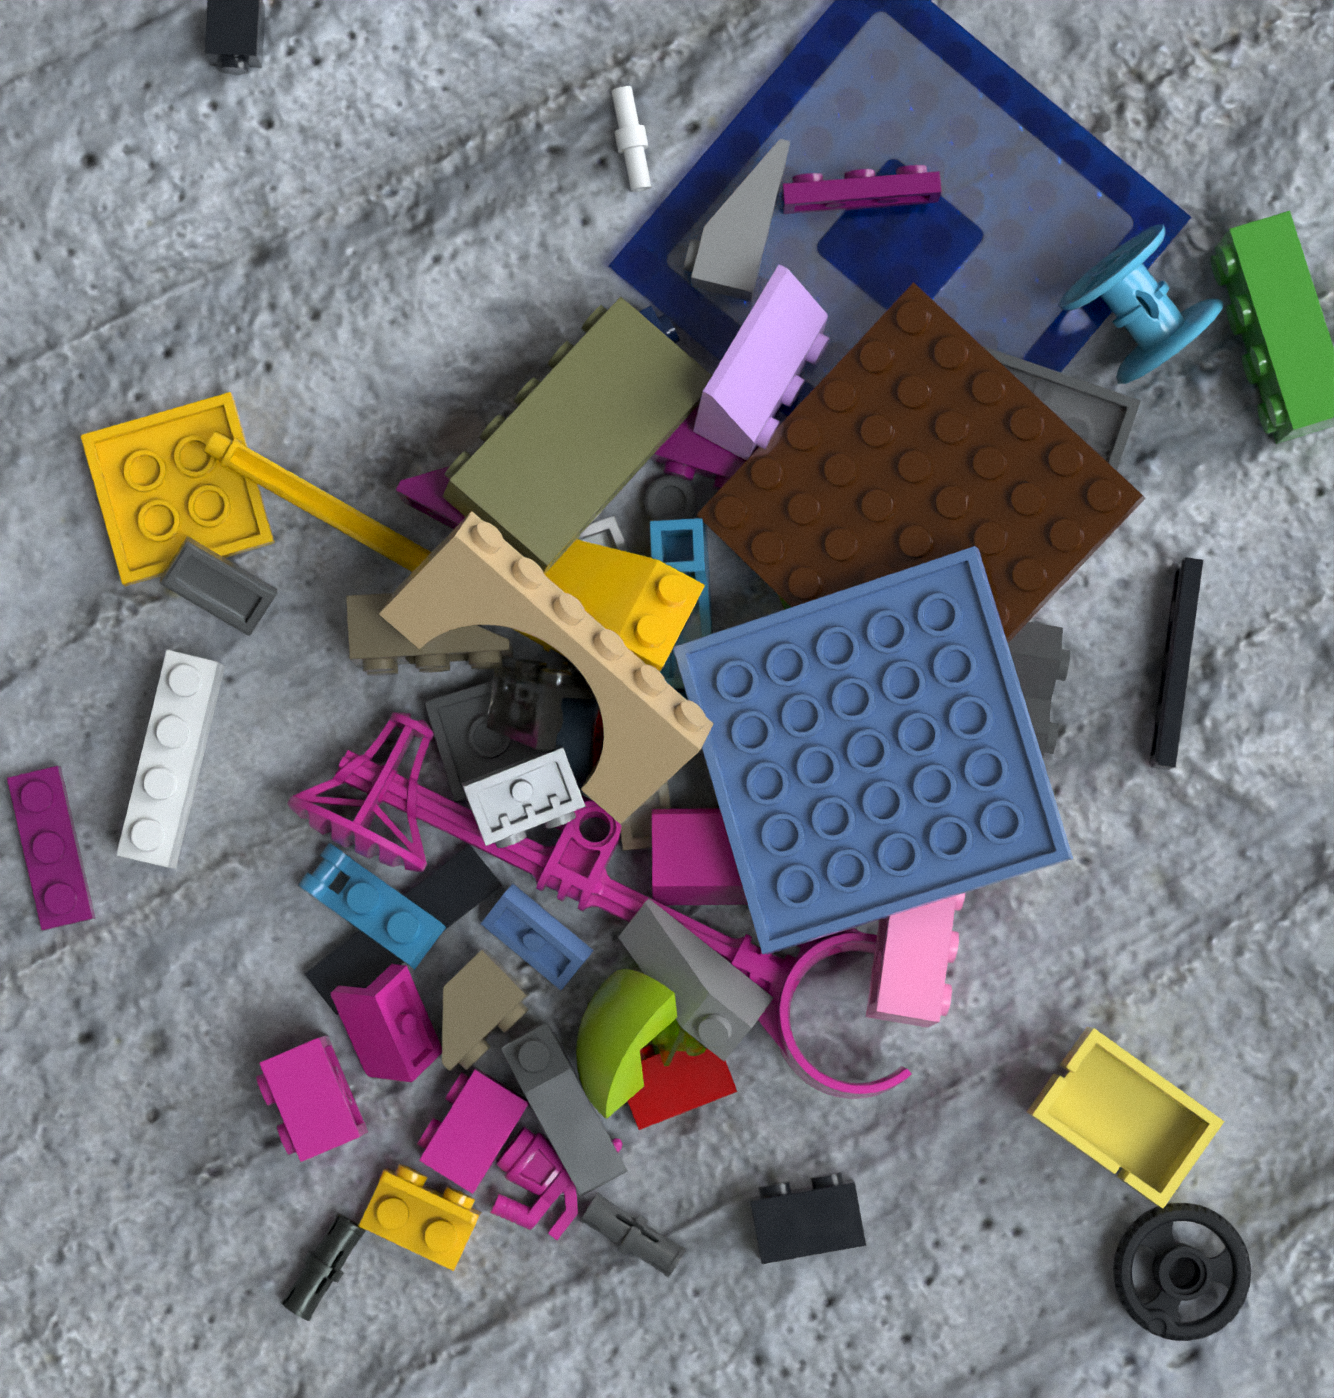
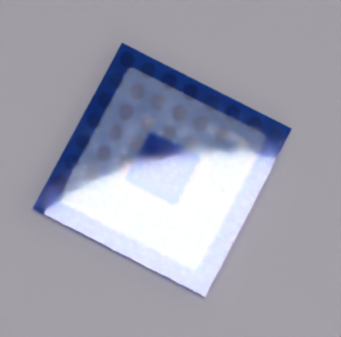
[608,0,1192,417]

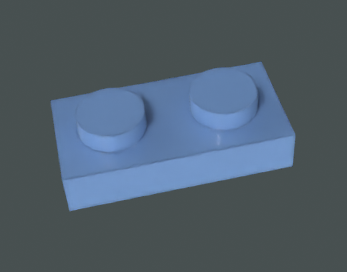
[481,884,594,990]

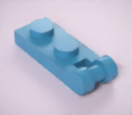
[298,843,446,970]

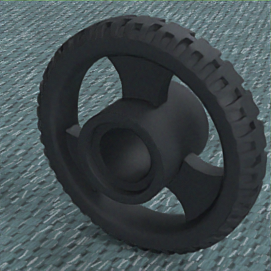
[1113,1203,1251,1341]

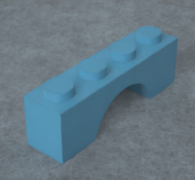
[650,518,713,700]

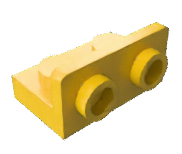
[359,1164,482,1271]

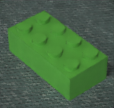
[1211,211,1334,444]

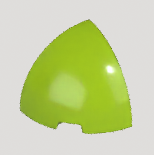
[576,969,678,1119]

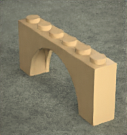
[379,511,714,824]

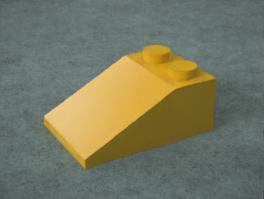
[545,539,705,672]

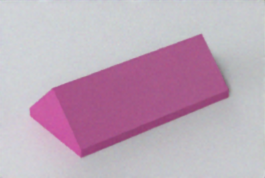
[652,808,748,906]

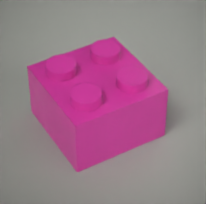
[256,1035,368,1162]

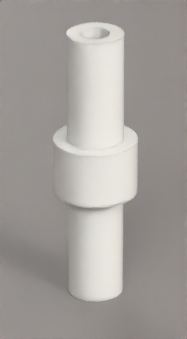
[611,86,652,192]

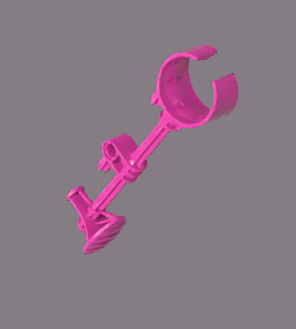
[287,712,912,1099]

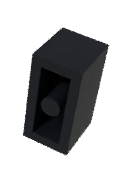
[749,1172,866,1264]

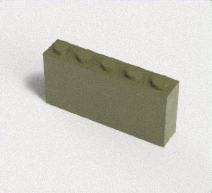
[442,296,712,575]

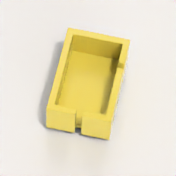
[1027,1027,1225,1208]

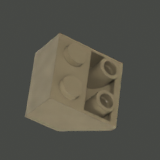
[442,949,530,1071]

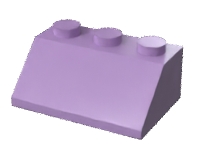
[693,264,830,461]

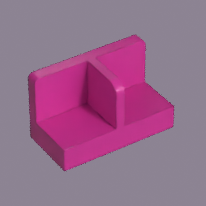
[331,964,442,1083]

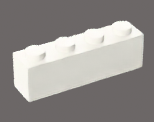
[116,650,225,869]

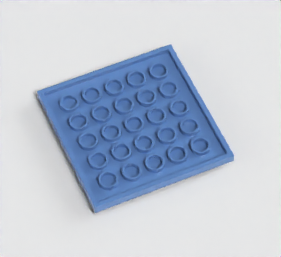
[673,546,1073,954]

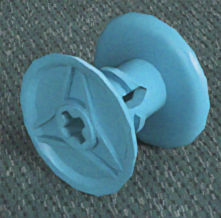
[1058,224,1223,384]

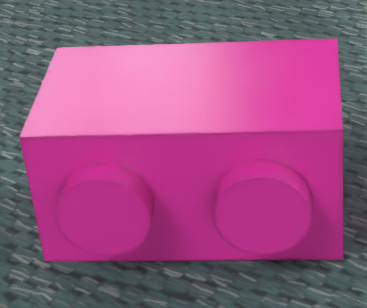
[417,1068,529,1194]

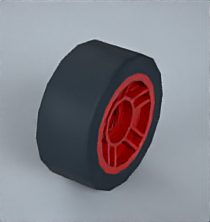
[549,688,604,790]

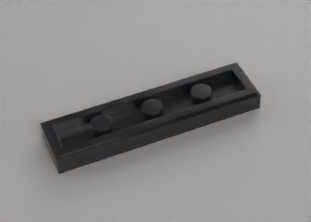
[1149,557,1204,770]
[304,844,503,1015]

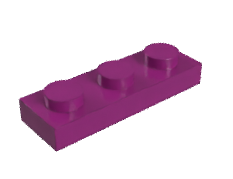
[781,165,942,215]
[7,766,96,931]

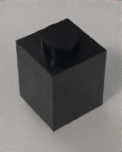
[205,0,265,75]

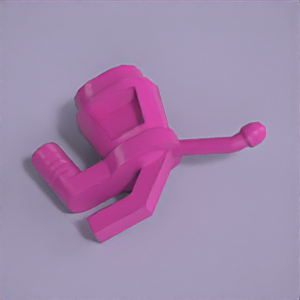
[490,1127,623,1240]

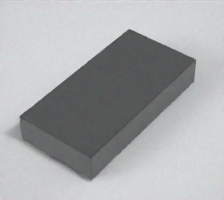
[160,536,277,636]

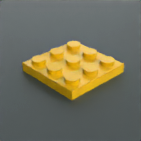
[80,392,275,587]

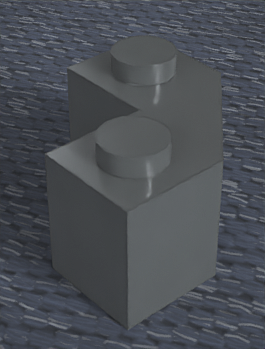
[1008,622,1070,758]

